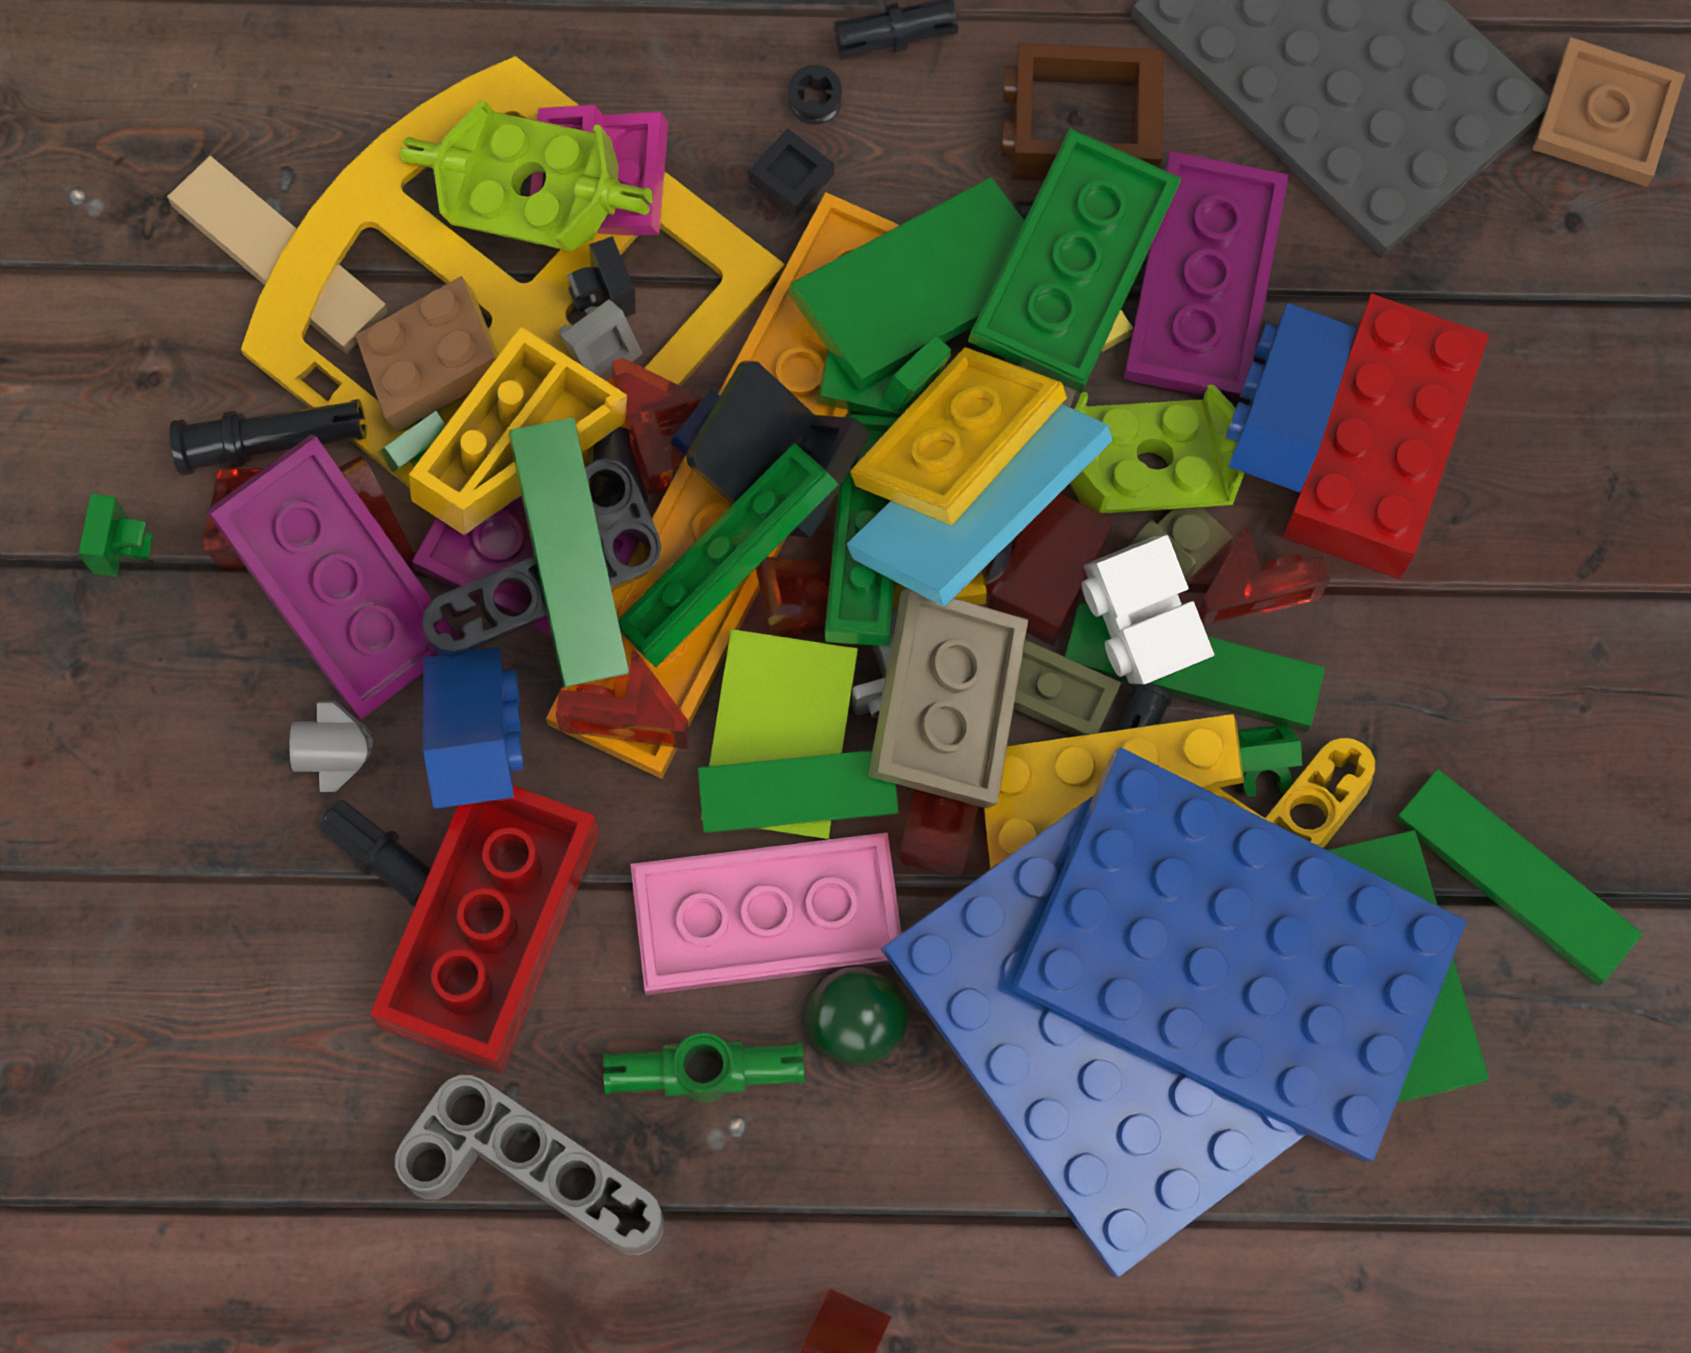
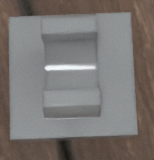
[560,300,643,381]

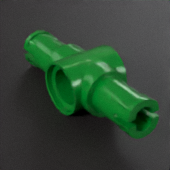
[603,1033,805,1103]

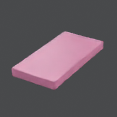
[631,832,901,995]

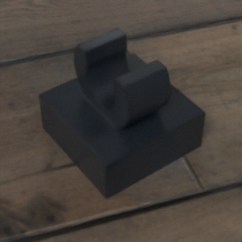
[749,128,835,217]
[567,236,636,317]

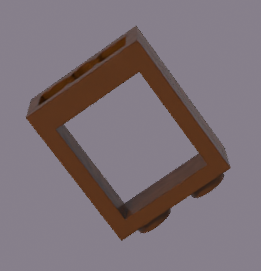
[1001,43,1164,181]

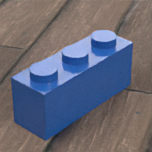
[1225,302,1357,493]
[423,647,524,809]

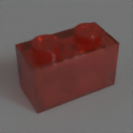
[985,493,1115,646]

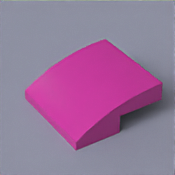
[530,105,669,235]

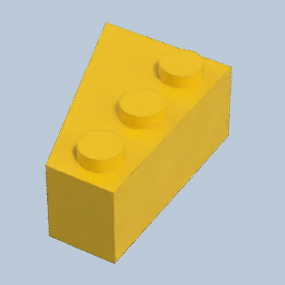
[409,326,627,535]

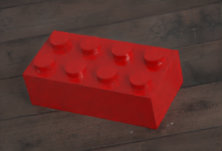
[1282,293,1490,579]
[370,785,600,1075]

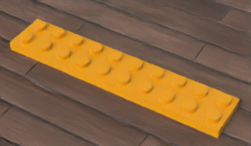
[546,192,900,779]

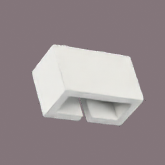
[1082,535,1214,684]

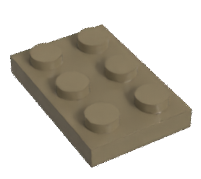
[868,588,1028,808]

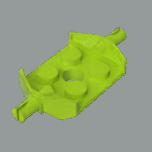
[400,101,653,251]
[1070,385,1245,514]

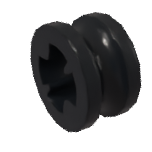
[789,65,842,125]

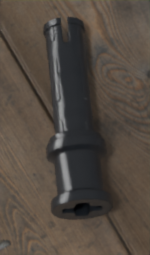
[169,399,367,475]

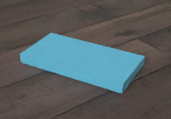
[847,404,1113,607]

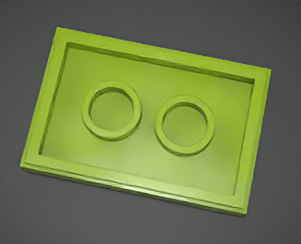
[701,629,858,840]

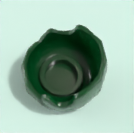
[802,966,909,1067]

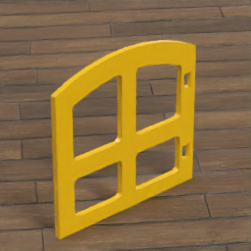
[241,56,785,488]

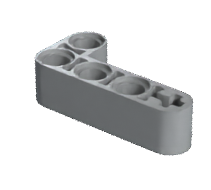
[395,1075,664,1255]

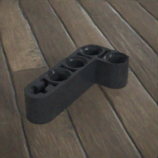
[421,458,661,657]

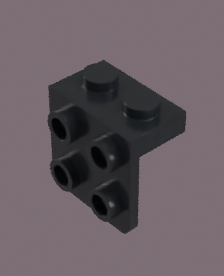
[686,360,871,538]

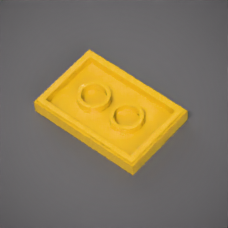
[850,347,1067,526]

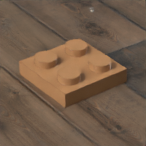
[1532,37,1686,187]
[355,276,498,433]

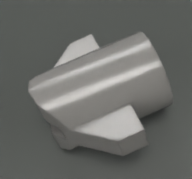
[289,700,374,792]

